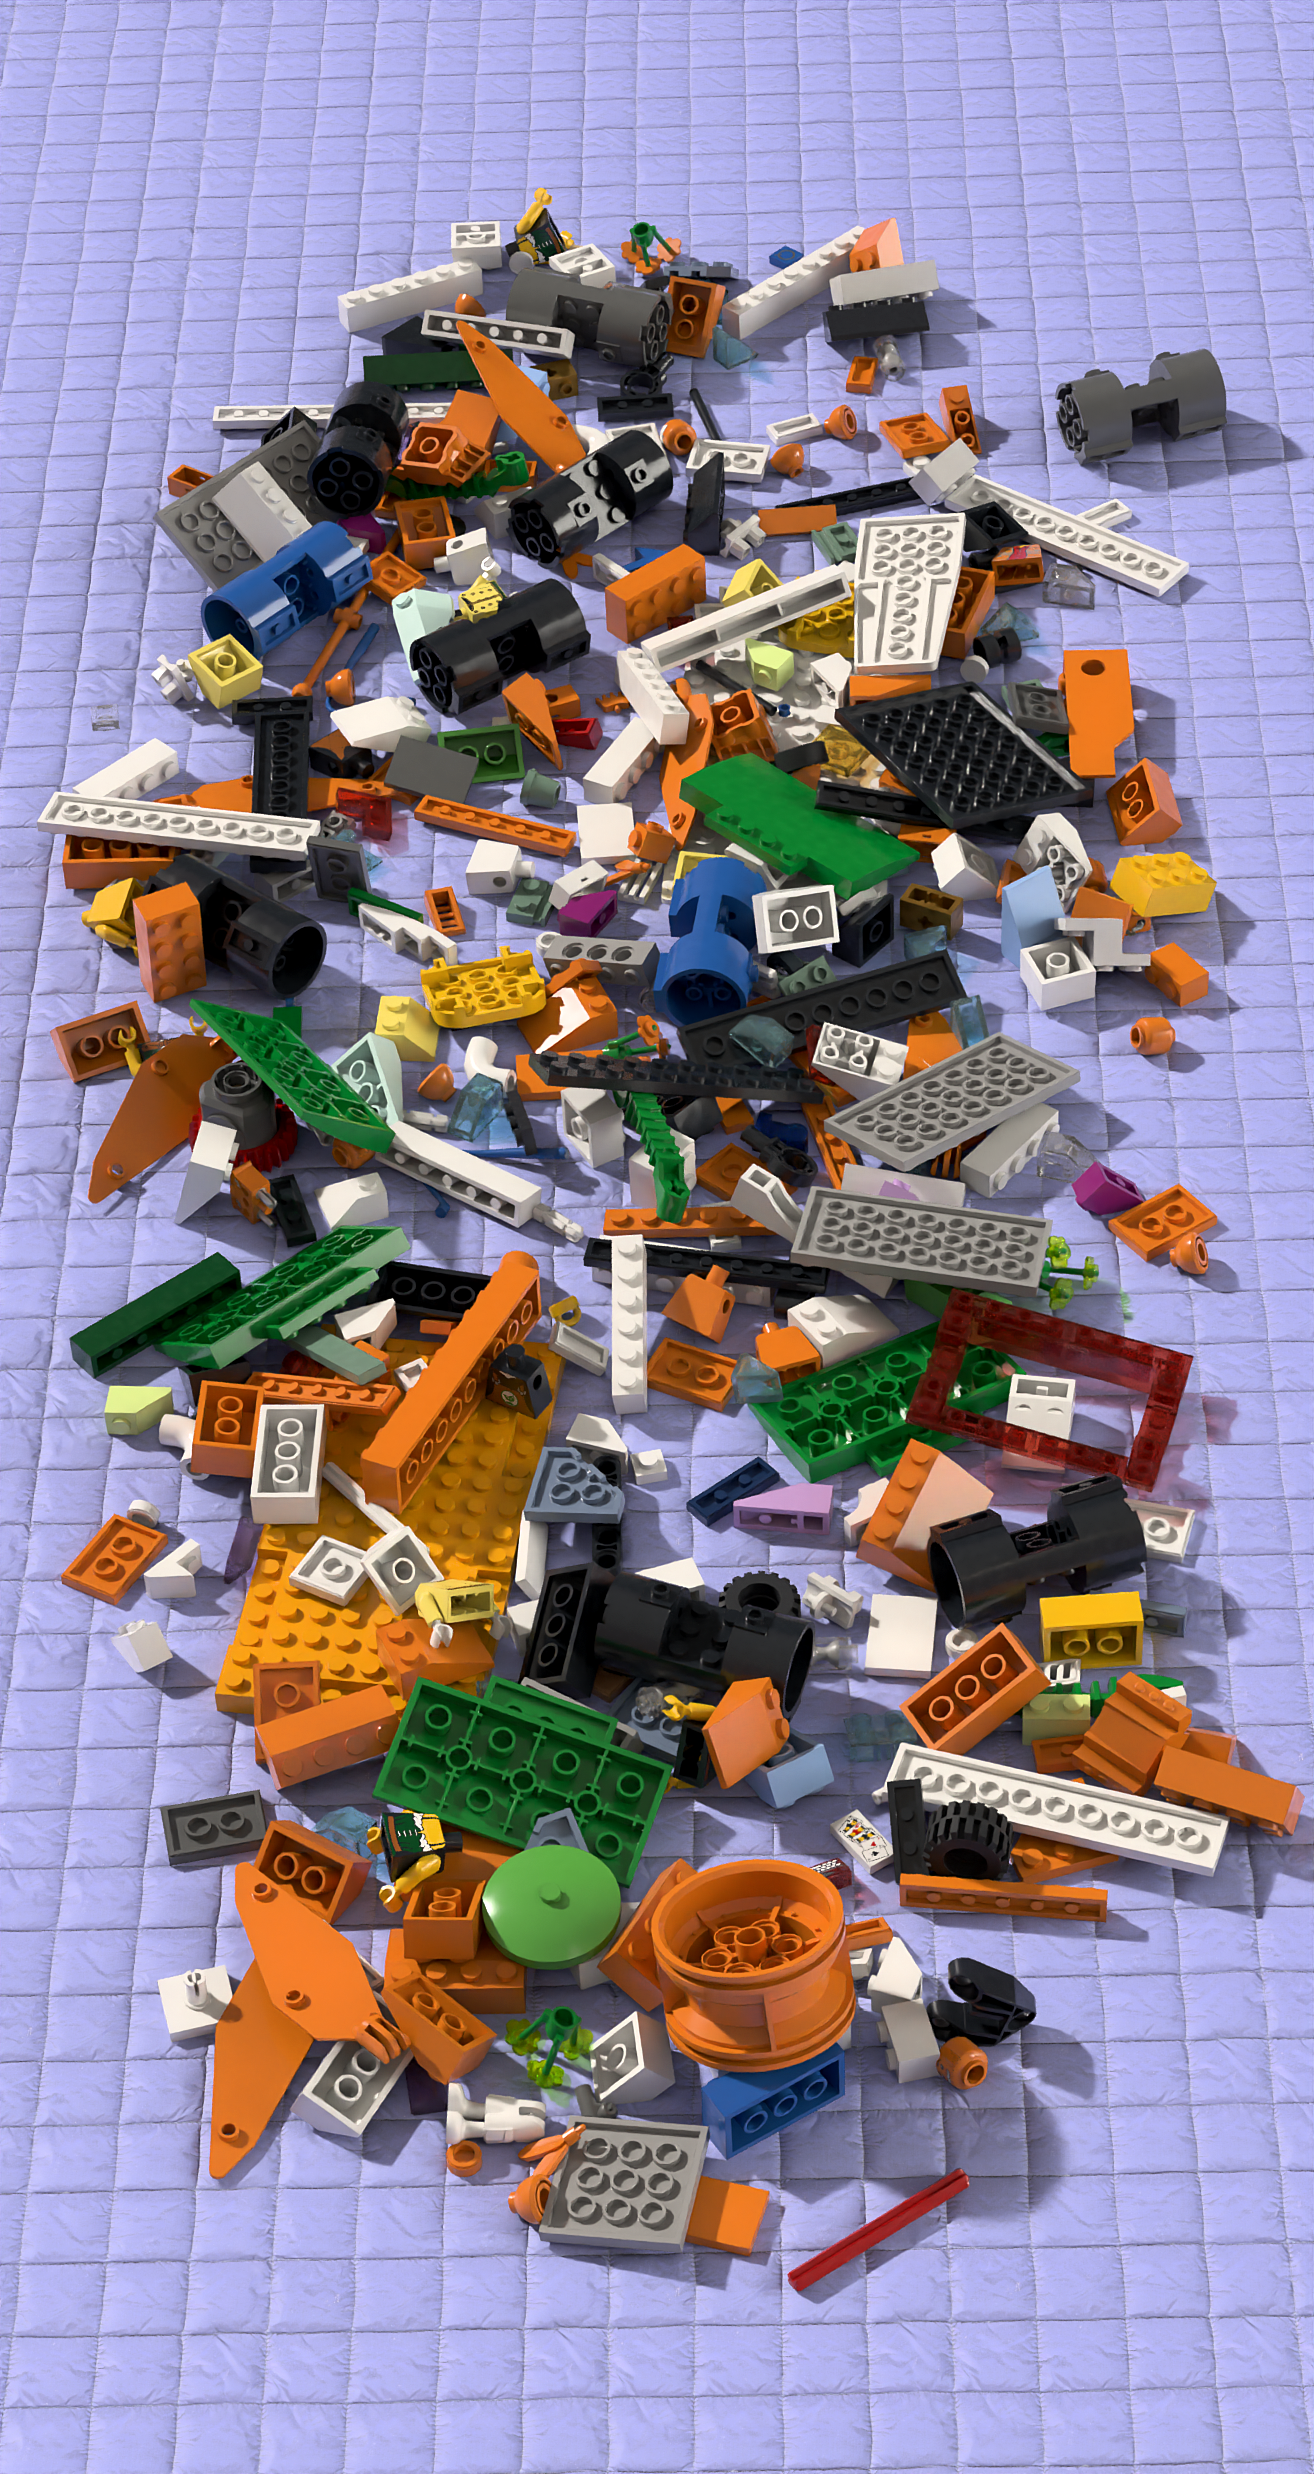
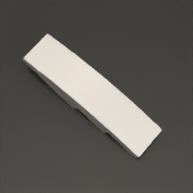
[358,903,458,967]

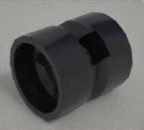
[973,627,1022,669]

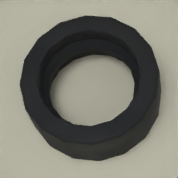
[774,740,829,774]

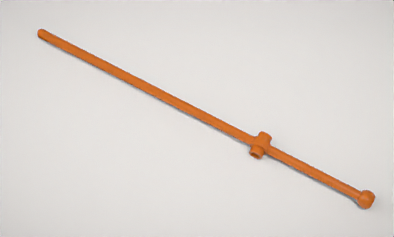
[291,499,417,697]

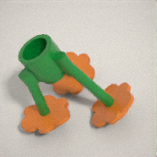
[621,222,682,275]
[603,1015,671,1061]

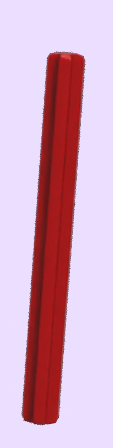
[787,2168,969,2292]

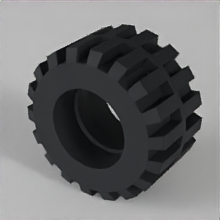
[719,1571,801,1618]
[923,1800,1014,1881]

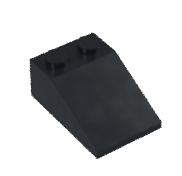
[622,1093,724,1144]

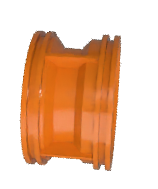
[651,1859,856,2072]

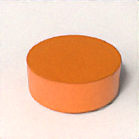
[446,2140,482,2177]

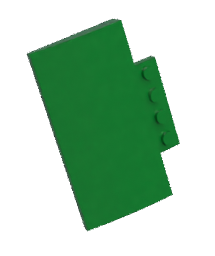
[679,752,921,900]
[189,999,396,1154]
[152,1225,411,1369]
[747,1319,1027,1484]
[372,1675,673,1889]

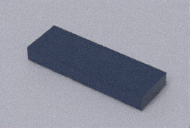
[686,1456,780,1527]

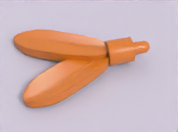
[556,547,593,579]
[605,860,651,887]
[518,2124,586,2178]

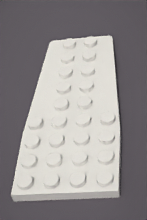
[854,513,966,675]

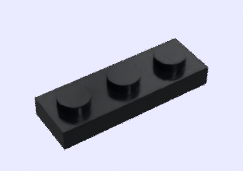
[597,393,674,422]
[232,696,313,725]
[503,1089,538,1156]
[268,1174,317,1248]
[887,1778,931,1885]

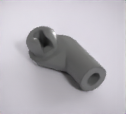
[574,2084,618,2119]

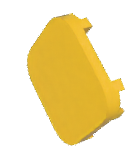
[778,570,854,658]
[420,946,546,1028]

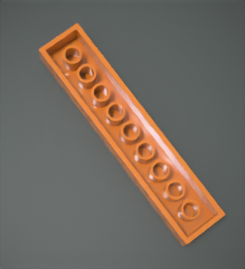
[360,1261,542,1515]

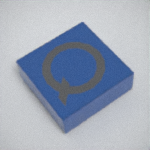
[769,246,804,270]

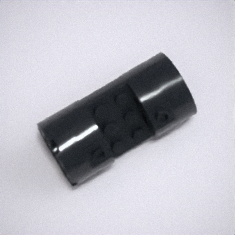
[307,381,409,524]
[506,430,673,569]
[409,578,591,715]
[142,854,327,1000]
[927,1472,1147,1630]
[594,1571,815,1723]

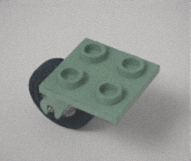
[767,950,838,996]

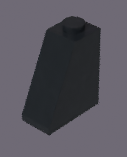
[381,316,459,355]

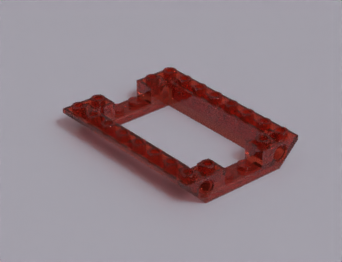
[905,1288,1194,1493]

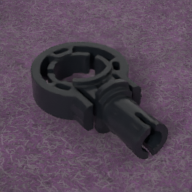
[620,352,674,396]
[740,1124,818,1188]

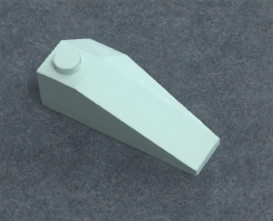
[391,588,455,685]
[331,1032,403,1126]

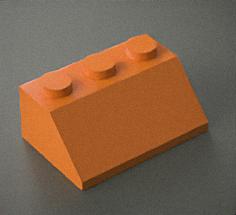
[1106,757,1183,846]
[50,1000,151,1083]
[253,1820,373,1926]

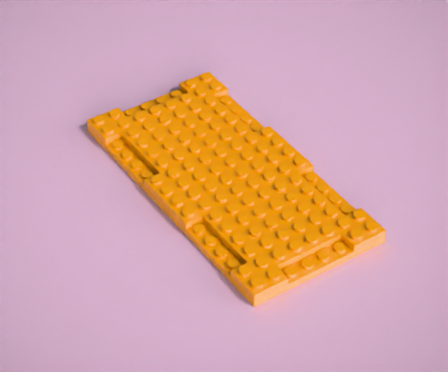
[215,1324,566,1722]

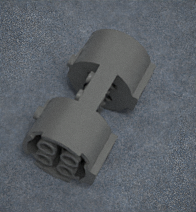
[506,266,674,368]
[1055,349,1227,465]

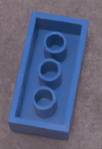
[701,2042,845,2160]

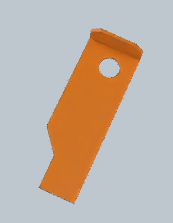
[1063,649,1134,778]

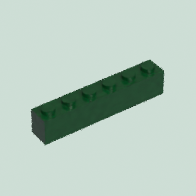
[363,348,514,393]
[69,1252,242,1379]

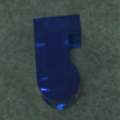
[752,1112,809,1154]

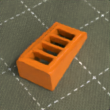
[424,886,466,937]

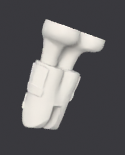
[445,2082,546,2145]

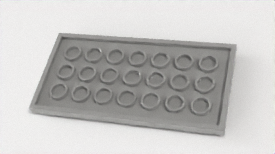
[153,420,331,592]
[824,1032,1081,1172]
[790,1186,1053,1298]

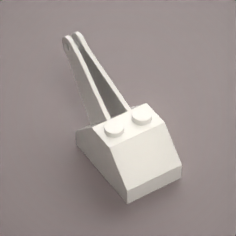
[752,885,844,953]

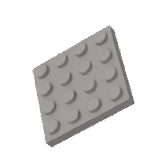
[538,2115,711,2253]

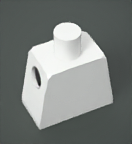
[434,527,497,585]
[465,839,535,895]

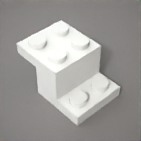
[451,221,502,270]
[549,243,616,290]
[1054,918,1151,971]

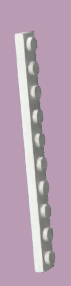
[213,403,451,430]

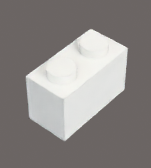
[876,1998,940,2083]

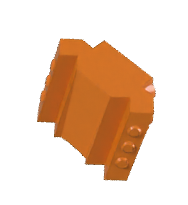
[391,422,491,488]
[710,688,780,764]
[1072,1671,1192,1797]

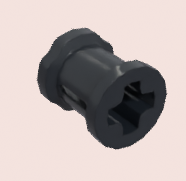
[968,547,999,570]

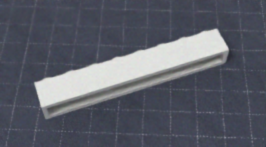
[722,226,865,340]
[640,564,852,673]

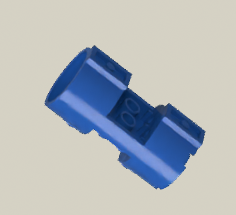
[201,521,373,660]
[653,857,767,1027]

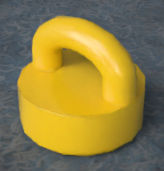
[548,1295,582,1327]

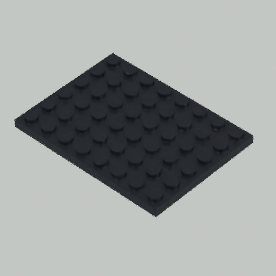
[834,681,1093,829]

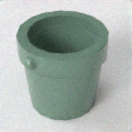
[520,768,561,809]

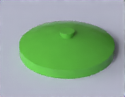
[482,1845,622,1970]

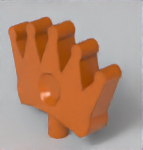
[595,691,630,713]

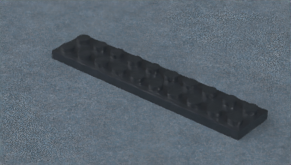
[249,710,310,874]
[676,949,968,1067]
[528,1051,825,1104]

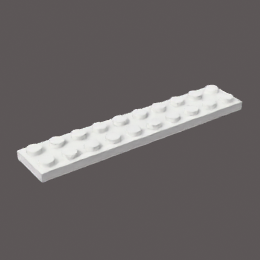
[945,474,1189,597]
[37,791,321,861]
[882,1742,1230,1877]

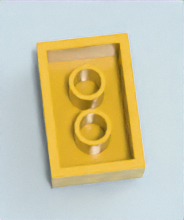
[1109,852,1217,917]
[1039,1591,1144,1669]

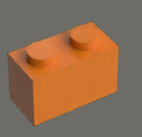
[1144,942,1209,1008]

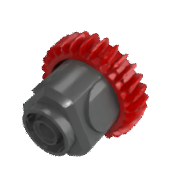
[188,1062,298,1173]

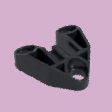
[926,1957,1037,2047]

